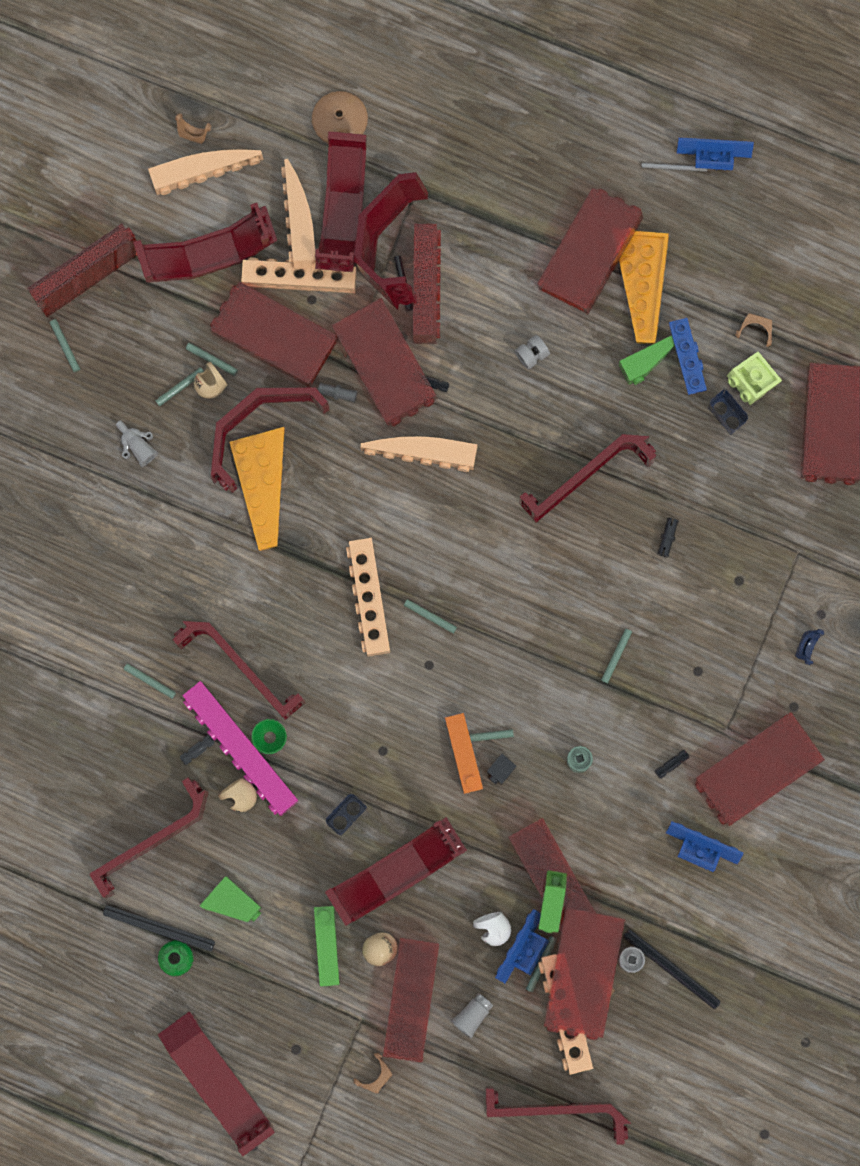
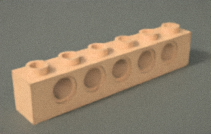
[241,258,357,293]
[346,538,390,657]
[538,952,593,1075]

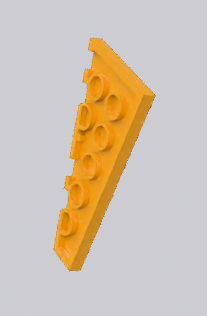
[613,229,669,345]
[230,427,285,551]

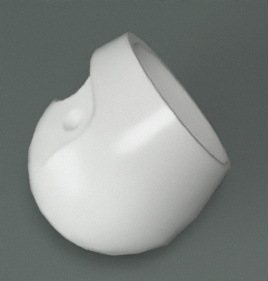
[473,912,511,946]

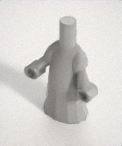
[116,420,159,467]

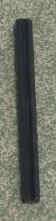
[103,905,215,951]
[623,930,721,1009]

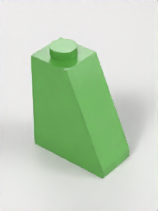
[539,870,567,933]
[200,876,262,922]

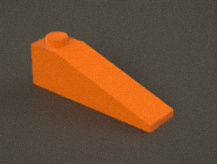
[445,713,483,794]

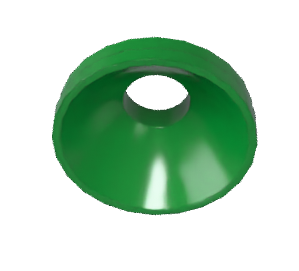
[251,719,287,754]
[158,941,194,976]

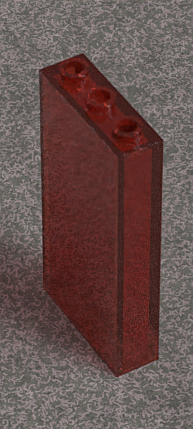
[537,188,643,314]
[27,224,137,317]
[210,281,338,387]
[332,298,438,426]
[800,363,860,485]
[694,712,825,827]
[543,907,625,1040]

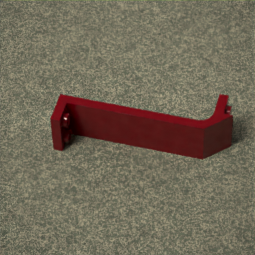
[519,434,657,523]
[172,621,305,721]
[89,777,209,898]
[157,1011,275,1157]
[485,1087,631,1145]

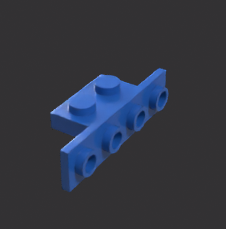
[677,137,754,170]
[669,318,707,395]
[666,822,744,872]
[495,909,549,984]

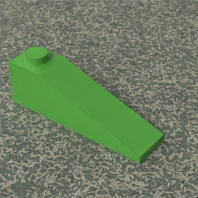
[619,335,675,385]
[314,906,340,986]

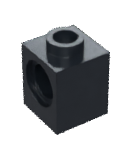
[487,754,517,785]

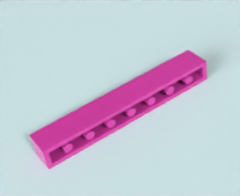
[182,681,299,816]

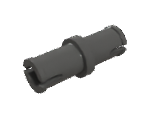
[318,382,358,403]

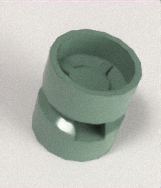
[566,746,593,773]

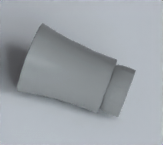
[450,993,493,1039]

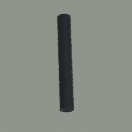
[394,255,413,311]

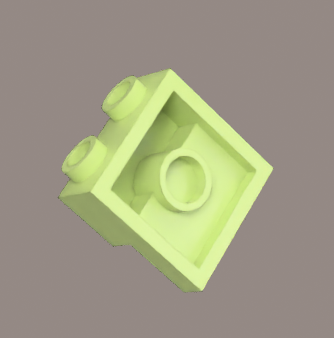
[727,352,782,405]

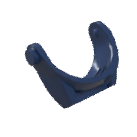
[795,629,824,666]

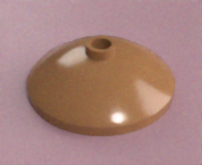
[312,91,368,143]

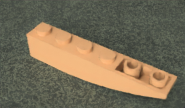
[148,150,263,195]
[281,159,316,269]
[361,437,477,472]

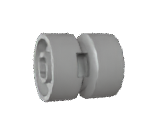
[514,335,550,370]
[618,947,645,973]

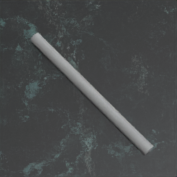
[641,163,707,171]

